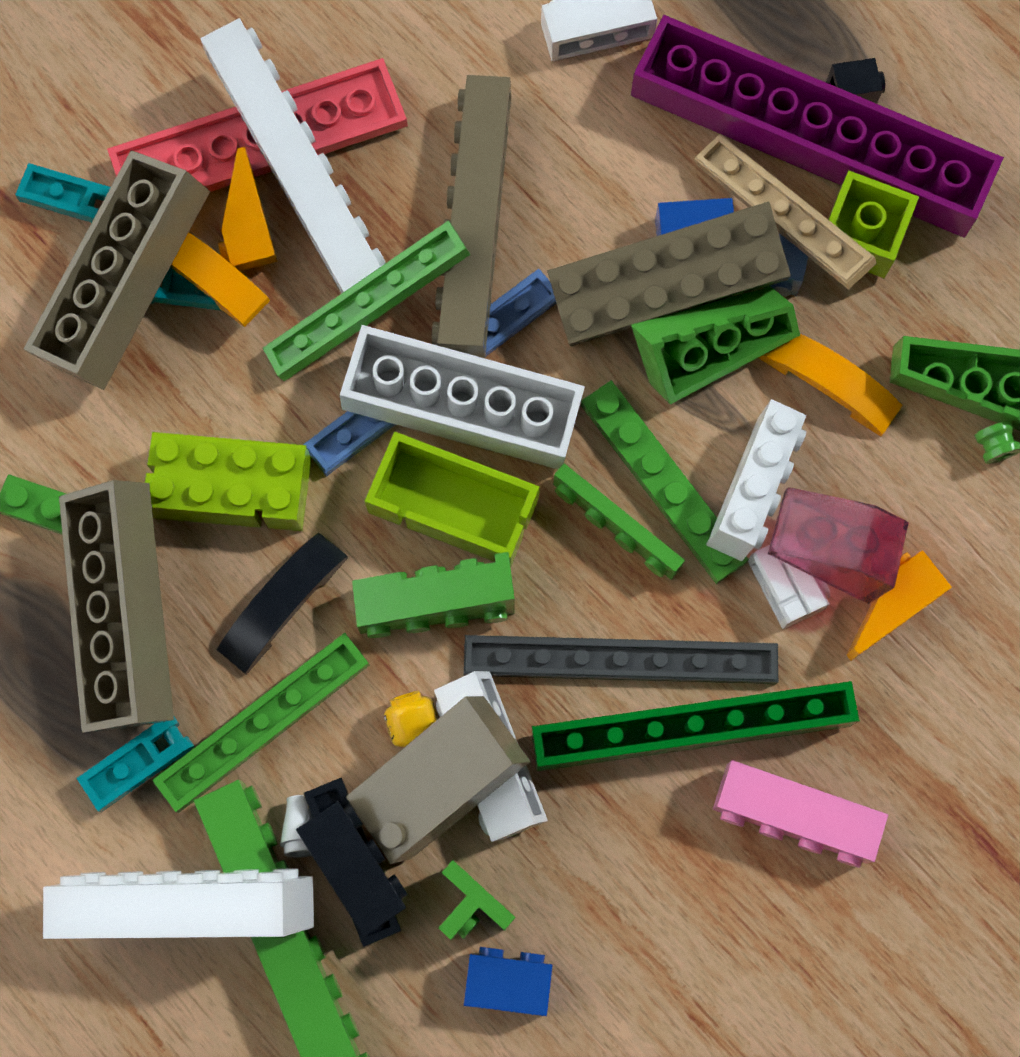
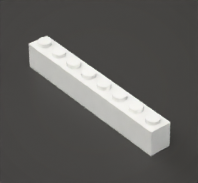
[200,18,386,294]

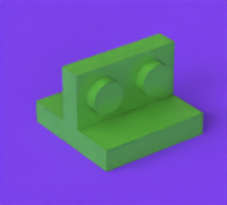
[438,860,516,940]

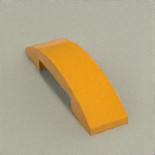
[170,232,270,327]
[758,334,903,437]

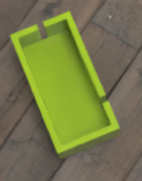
[364,431,540,568]
[145,432,312,531]

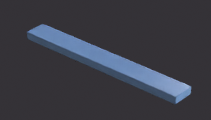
[303,269,556,477]

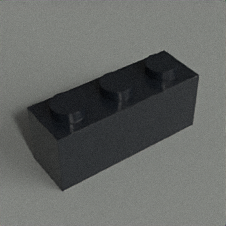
[295,801,408,937]

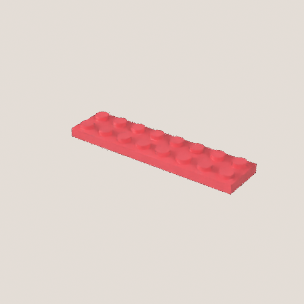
[107,58,408,192]

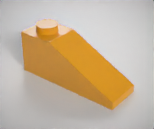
[218,147,278,271]
[846,550,952,661]

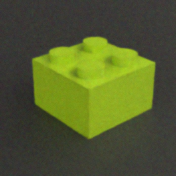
[828,170,919,279]

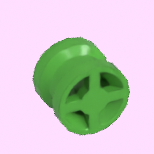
[974,421,1020,464]

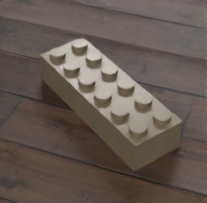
[24,150,210,390]
[547,201,791,347]
[59,480,174,733]

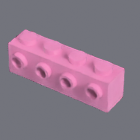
[712,760,888,868]

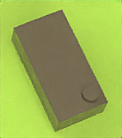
[346,696,531,864]

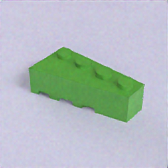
[631,286,800,404]
[889,336,1020,431]
[352,552,515,638]

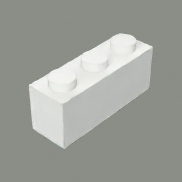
[541,0,657,61]

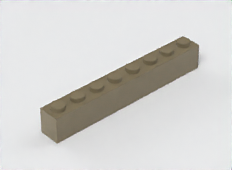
[432,75,512,359]

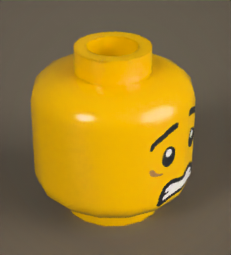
[384,691,439,747]

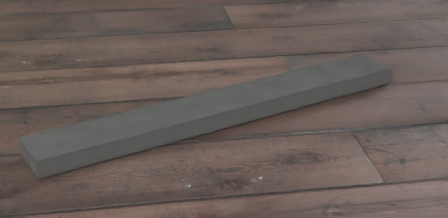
[464,635,779,684]

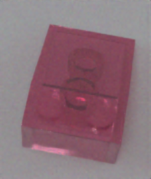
[768,487,909,604]

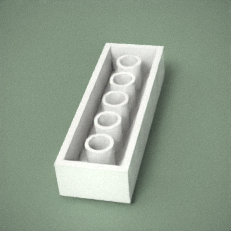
[340,325,585,469]
[43,869,314,939]

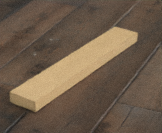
[694,134,876,290]

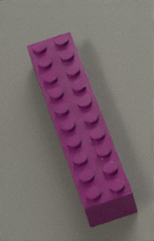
[630,14,1004,238]

